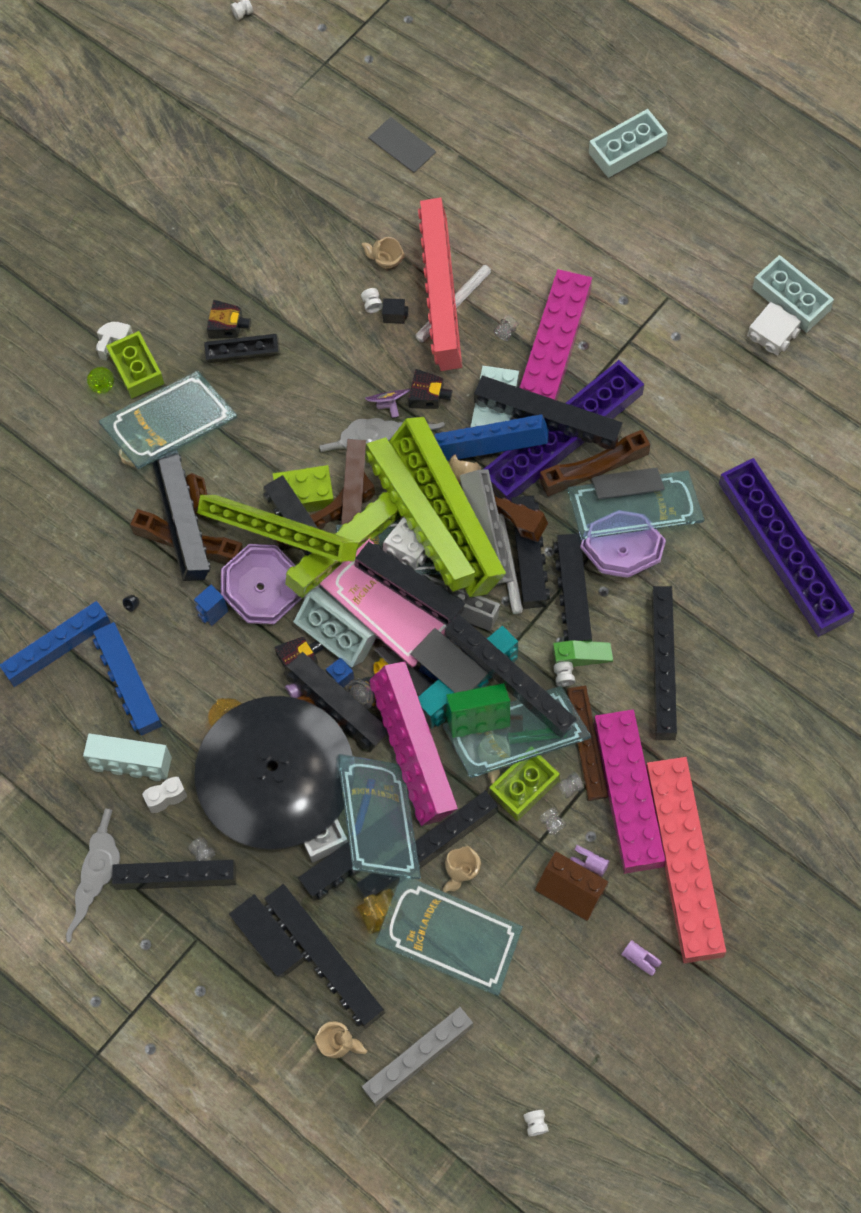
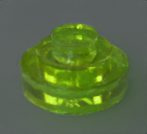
[87,367,115,394]

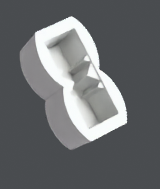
[142,777,187,813]

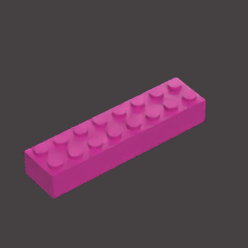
[520,269,592,400]
[370,661,458,826]
[594,709,665,874]

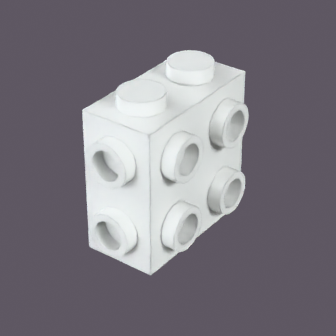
[747,302,801,355]
[383,517,427,570]

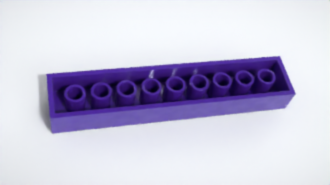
[483,360,644,501]
[719,458,855,637]

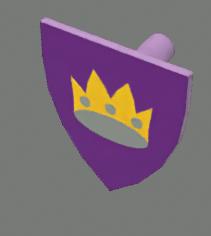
[365,389,410,417]

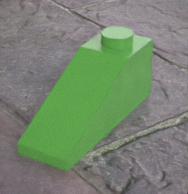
[553,641,613,667]

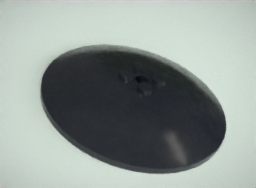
[194,696,354,850]

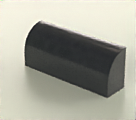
[229,894,306,978]

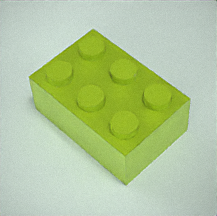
[106,331,165,399]
[273,465,334,512]
[489,747,560,821]

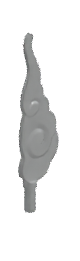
[319,418,445,452]
[66,808,120,943]

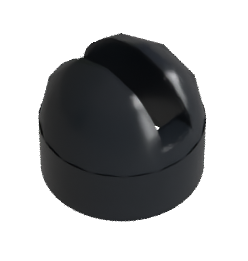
[122,595,140,612]

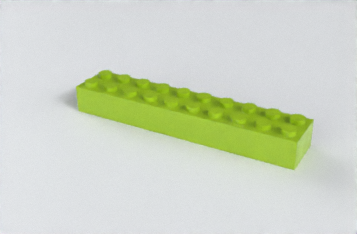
[389,417,506,597]

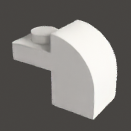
[96,322,133,361]

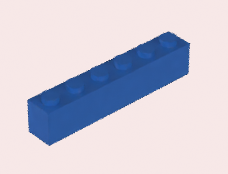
[435,415,549,461]
[0,601,111,687]
[92,622,162,736]

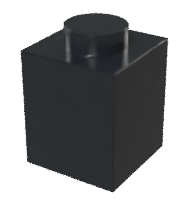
[382,298,409,324]

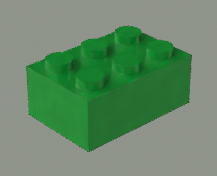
[446,683,510,738]

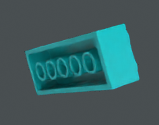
[418,625,518,729]

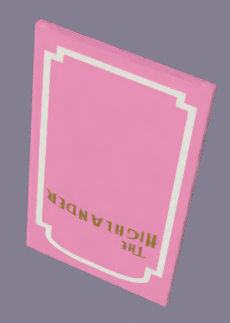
[320,539,446,668]

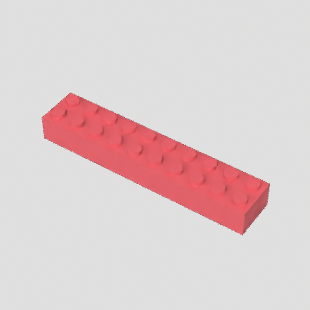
[418,197,462,371]
[646,757,726,964]

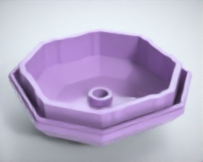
[580,511,666,578]
[221,544,302,624]

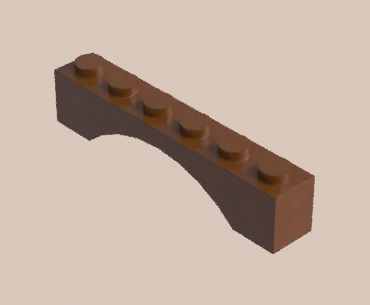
[540,430,651,497]
[271,472,375,551]
[459,482,548,542]
[130,509,244,564]

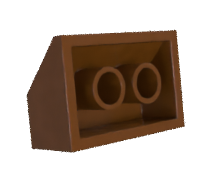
[535,851,609,921]

